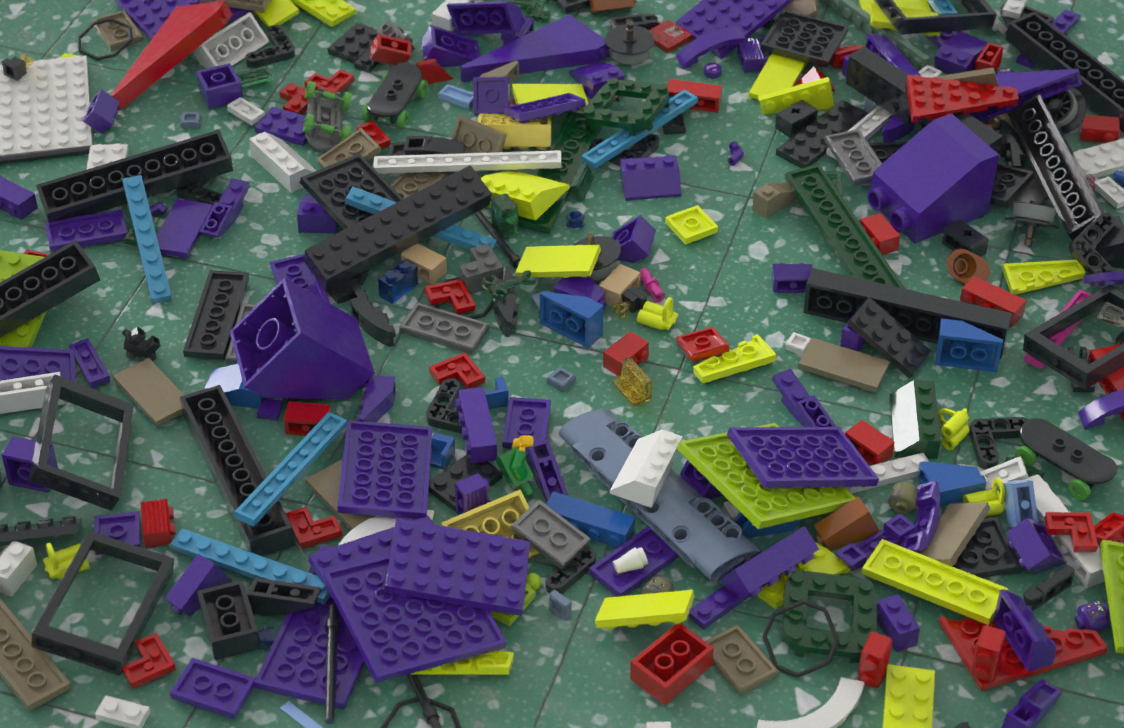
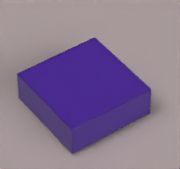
[257,398,284,421]

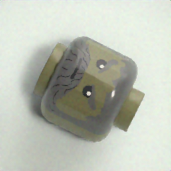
[888,481,918,514]
[641,576,675,594]

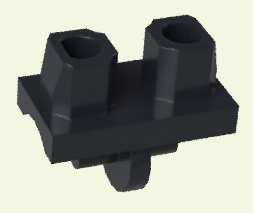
[122,326,161,362]

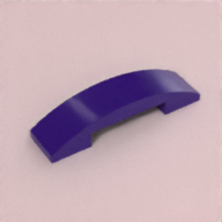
[676,27,746,69]
[1078,389,1124,430]
[902,480,940,553]
[835,513,916,569]

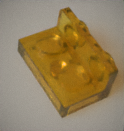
[612,357,652,407]

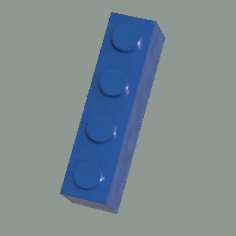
[546,492,635,548]

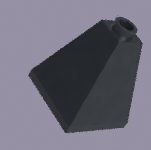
[1076,215,1124,269]

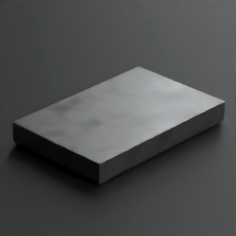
[510,500,591,570]

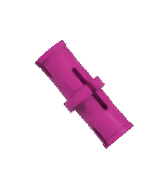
[639,268,665,303]

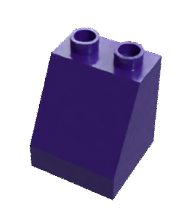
[867,113,999,244]
[229,278,375,400]

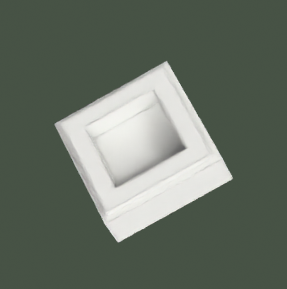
[785,332,812,356]

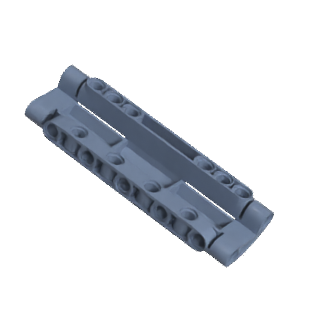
[559,410,762,582]

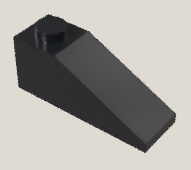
[247,578,321,616]

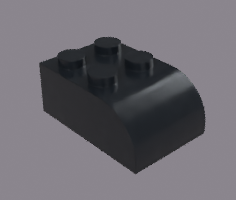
[197,580,261,660]

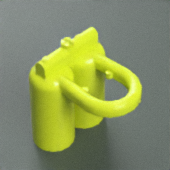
[637,297,679,331]
[938,408,970,450]
[963,478,1006,518]
[43,543,90,579]

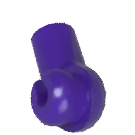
[728,142,744,166]
[149,202,167,217]

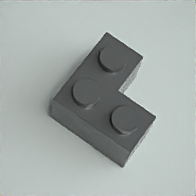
[459,243,503,294]

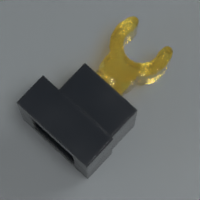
[2,53,33,81]
[613,286,648,318]

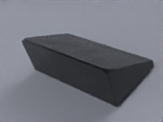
[662,113,686,134]

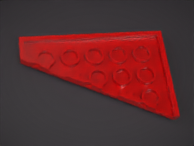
[906,75,1019,122]
[939,616,1108,691]

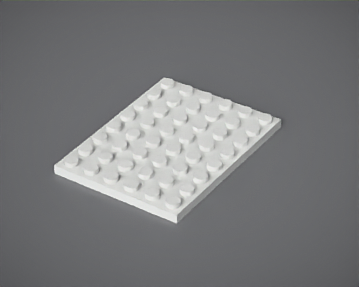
[0,56,93,156]

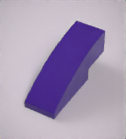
[1001,679,1062,728]

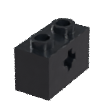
[775,100,818,138]
[942,219,989,257]

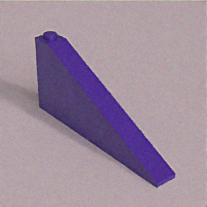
[460,14,610,82]
[968,69,1082,122]

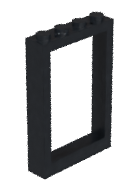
[874,0,997,35]
[1023,285,1124,389]
[29,374,134,511]
[32,531,174,676]

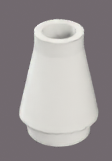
[613,547,648,574]

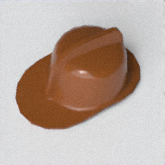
[946,249,990,284]

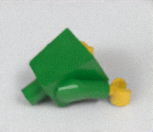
[494,435,535,497]

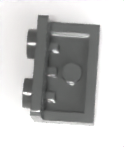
[376,20,415,52]

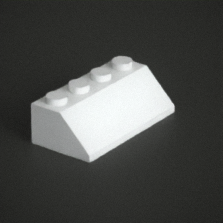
[193,13,270,68]
[249,132,316,193]
[610,430,683,508]

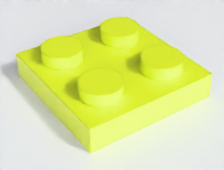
[665,205,718,245]

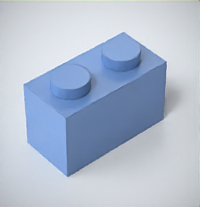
[1003,479,1038,527]

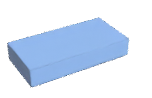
[438,84,473,109]

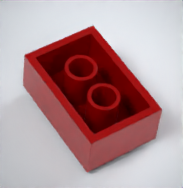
[630,623,714,706]

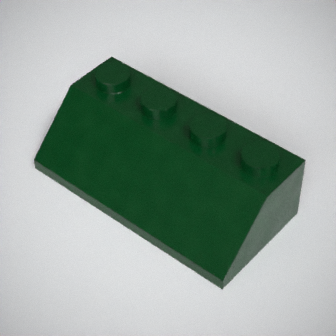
[890,380,941,459]

